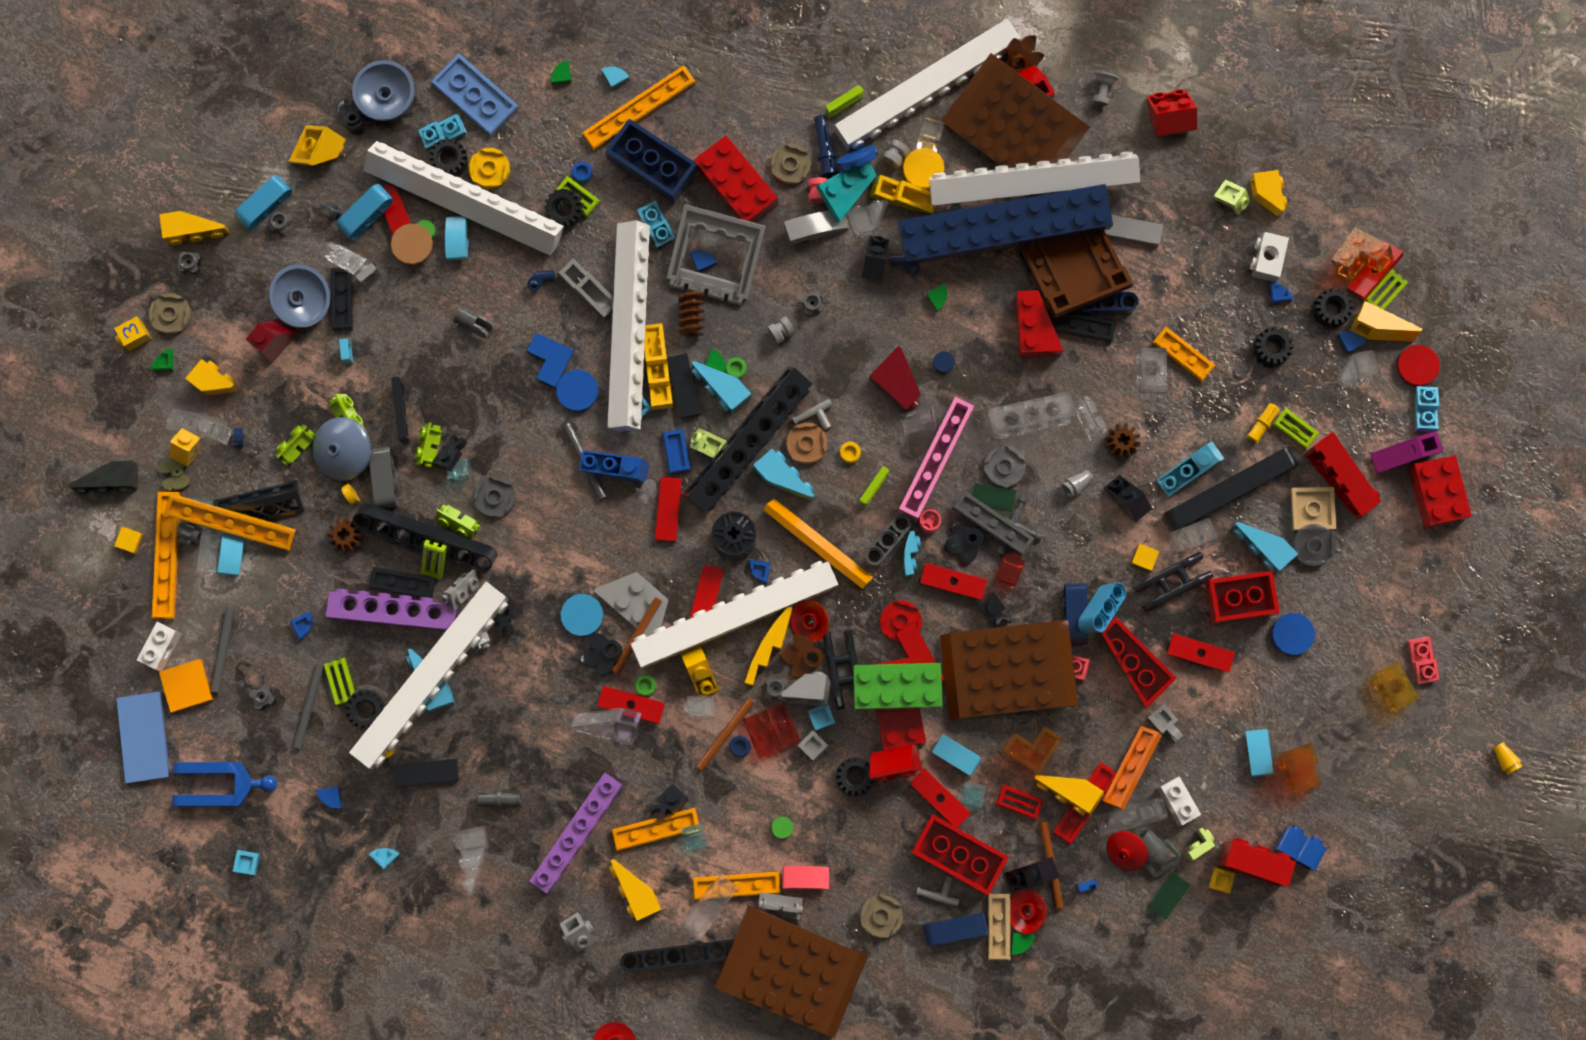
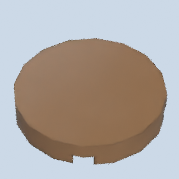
[391,223,434,266]
[786,423,828,465]

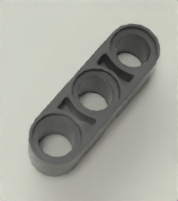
[369,447,398,509]
[864,514,911,568]

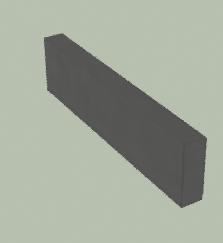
[952,491,1035,556]

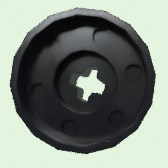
[712,511,757,561]

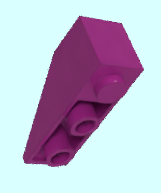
[1370,431,1443,473]

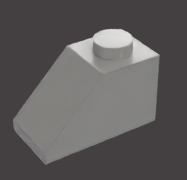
[781,672,830,706]

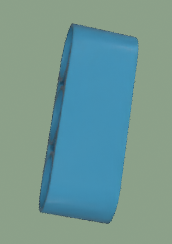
[233,175,292,231]
[336,184,393,241]
[1078,582,1126,634]

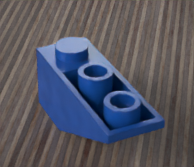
[579,450,649,484]

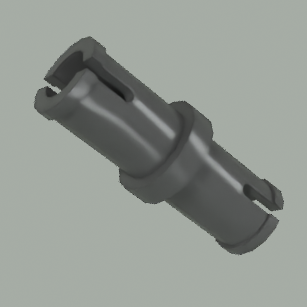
[477,791,523,808]

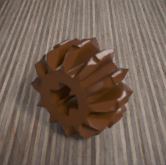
[1105,423,1141,459]
[327,517,364,554]

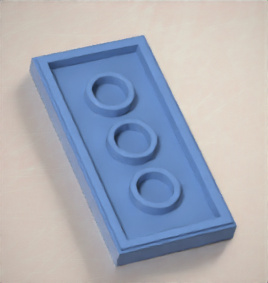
[431,53,519,137]
[117,692,170,784]

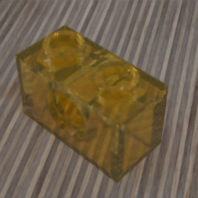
[1371,661,1420,712]

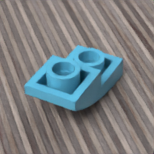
[418,114,467,149]
[637,201,675,247]
[445,216,469,261]
[1415,386,1439,432]
[903,531,921,578]
[217,532,244,577]
[1246,729,1273,777]
[932,734,982,776]

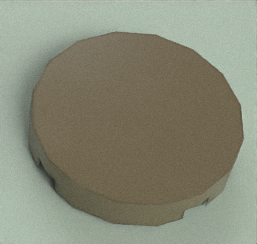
[770,144,811,186]
[148,293,192,335]
[860,895,903,938]

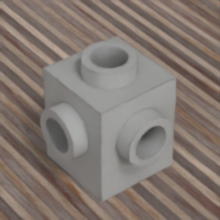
[560,912,596,953]

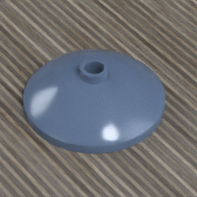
[352,60,415,121]
[268,265,330,328]
[313,417,371,481]

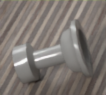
[1092,72,1119,106]

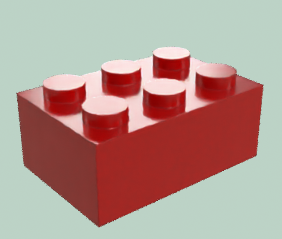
[1408,455,1472,529]
[1205,571,1280,625]
[1218,838,1296,887]

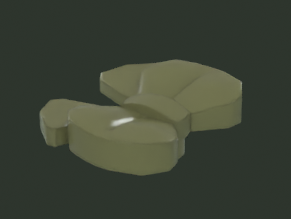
[158,458,191,491]

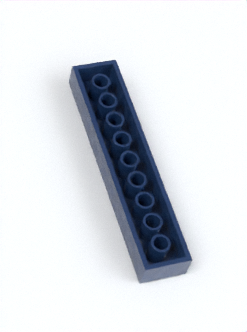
[898,184,1113,266]

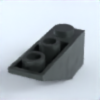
[68,461,138,494]

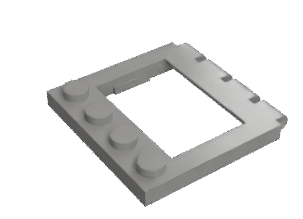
[667,204,766,306]

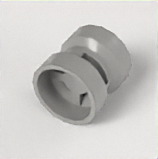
[882,139,910,169]
[767,316,796,344]

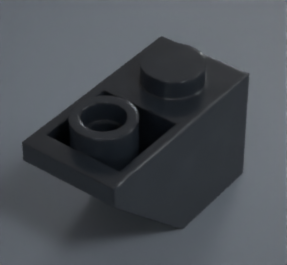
[862,236,890,281]
[1104,475,1152,522]
[1005,857,1060,893]

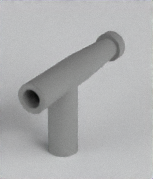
[792,399,832,431]
[916,876,960,907]

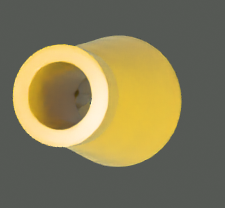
[1493,742,1523,776]

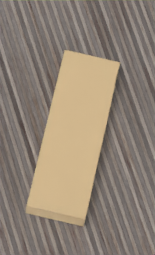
[988,894,1011,960]

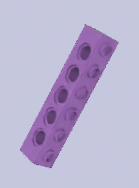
[326,589,460,631]
[529,772,624,894]

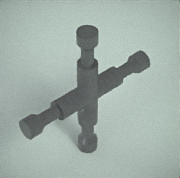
[996,495,1043,556]

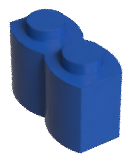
[1274,825,1327,871]

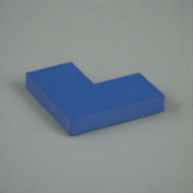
[527,333,574,388]

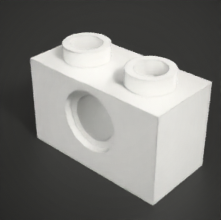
[1250,232,1289,282]
[137,622,182,671]
[1157,777,1201,826]

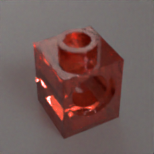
[995,553,1025,588]

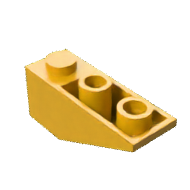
[159,211,230,245]
[1350,301,1422,342]
[1034,775,1104,816]
[609,859,662,921]

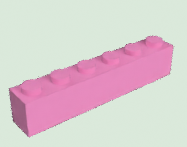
[898,397,974,522]

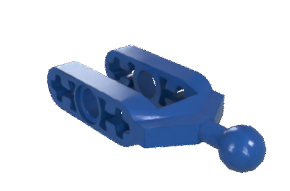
[172,762,277,807]

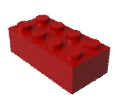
[694,135,778,223]
[872,658,926,751]
[911,814,1009,896]

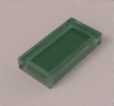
[972,483,1016,512]
[1147,872,1191,920]

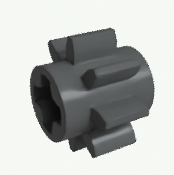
[177,521,204,546]

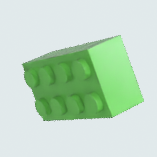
[853,663,942,711]

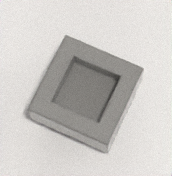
[356,263,380,287]
[798,730,828,761]

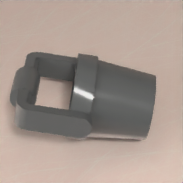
[1137,828,1181,877]

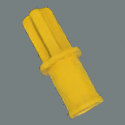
[1247,403,1280,444]

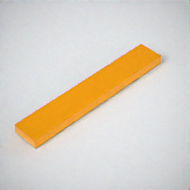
[582,65,696,151]
[152,492,181,619]
[164,493,296,551]
[763,499,873,589]

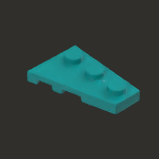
[816,162,877,223]

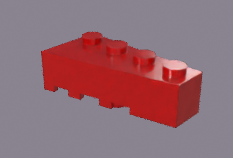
[1304,431,1382,520]
[1100,617,1177,708]

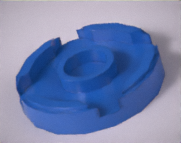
[837,145,878,171]
[556,370,598,412]
[1271,613,1315,655]

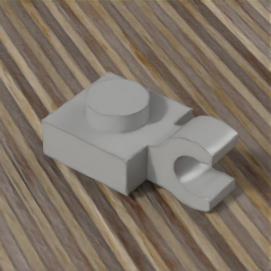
[1147,704,1183,743]

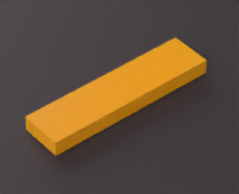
[611,808,701,851]
[693,872,781,900]

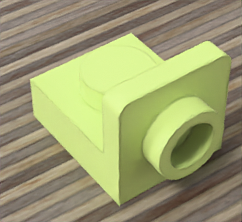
[1214,180,1250,215]
[690,428,726,458]
[1186,828,1215,861]

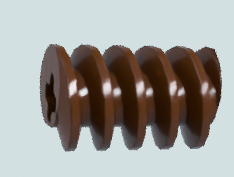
[678,291,705,337]

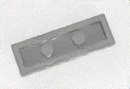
[1105,215,1163,246]

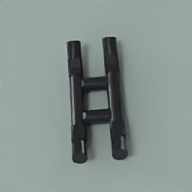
[1134,552,1214,611]
[823,629,858,710]

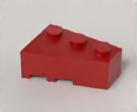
[1015,290,1063,358]

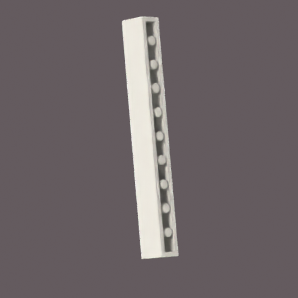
[835,18,1021,151]
[363,141,563,255]
[928,152,1140,205]
[608,220,650,432]
[631,561,838,670]
[349,582,509,770]

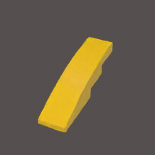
[644,323,673,410]
[745,606,792,687]

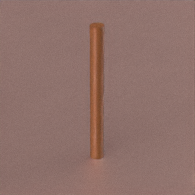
[612,597,662,674]
[696,698,754,771]
[1039,822,1064,909]

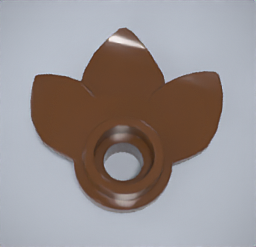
[1007,35,1045,72]
[781,634,823,677]

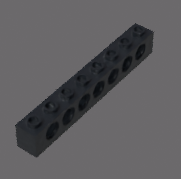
[682,367,812,513]

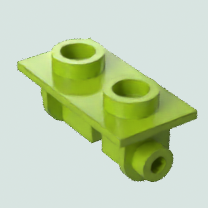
[329,394,365,429]
[414,422,442,468]
[275,424,315,466]
[435,504,480,540]

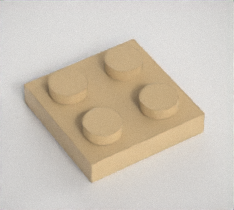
[1290,487,1336,531]

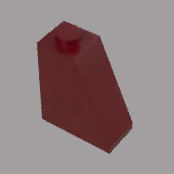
[245,319,299,363]
[869,346,921,414]

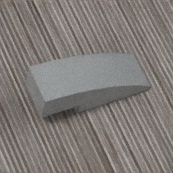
[784,210,849,245]
[556,258,614,317]

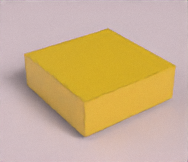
[114,527,143,554]
[1131,543,1159,572]
[1208,867,1236,894]

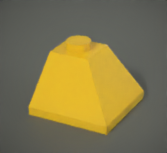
[288,125,346,166]

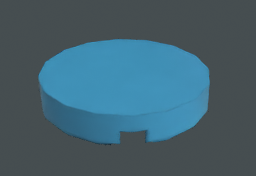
[561,594,604,637]

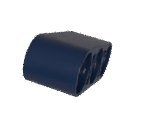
[1076,292,1139,316]
[1064,583,1088,645]
[923,913,989,946]

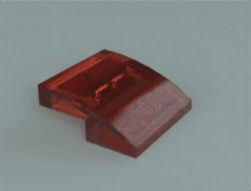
[743,702,801,759]

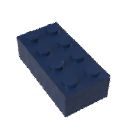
[605,119,698,204]

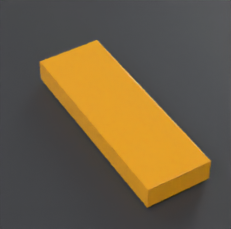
[1152,327,1215,382]

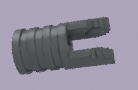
[453,306,495,339]

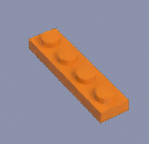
[1103,726,1162,811]

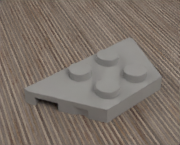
[594,572,669,637]

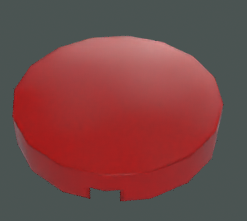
[1396,344,1440,386]
[880,600,922,643]

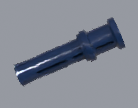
[814,115,838,179]

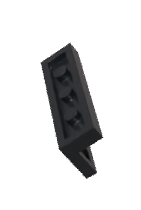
[214,480,304,532]

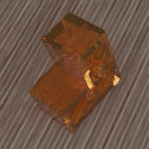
[1331,227,1393,280]
[1001,726,1063,775]
[1277,743,1321,794]

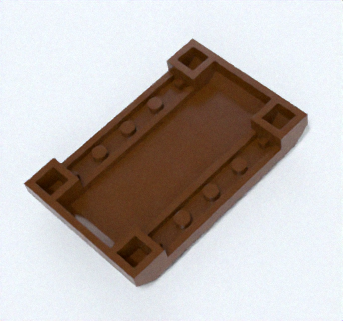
[942,53,1091,194]
[1019,190,1133,318]
[940,620,1078,720]
[714,905,868,1038]

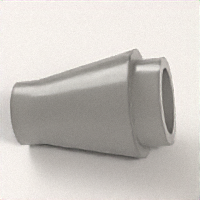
[1061,470,1094,498]

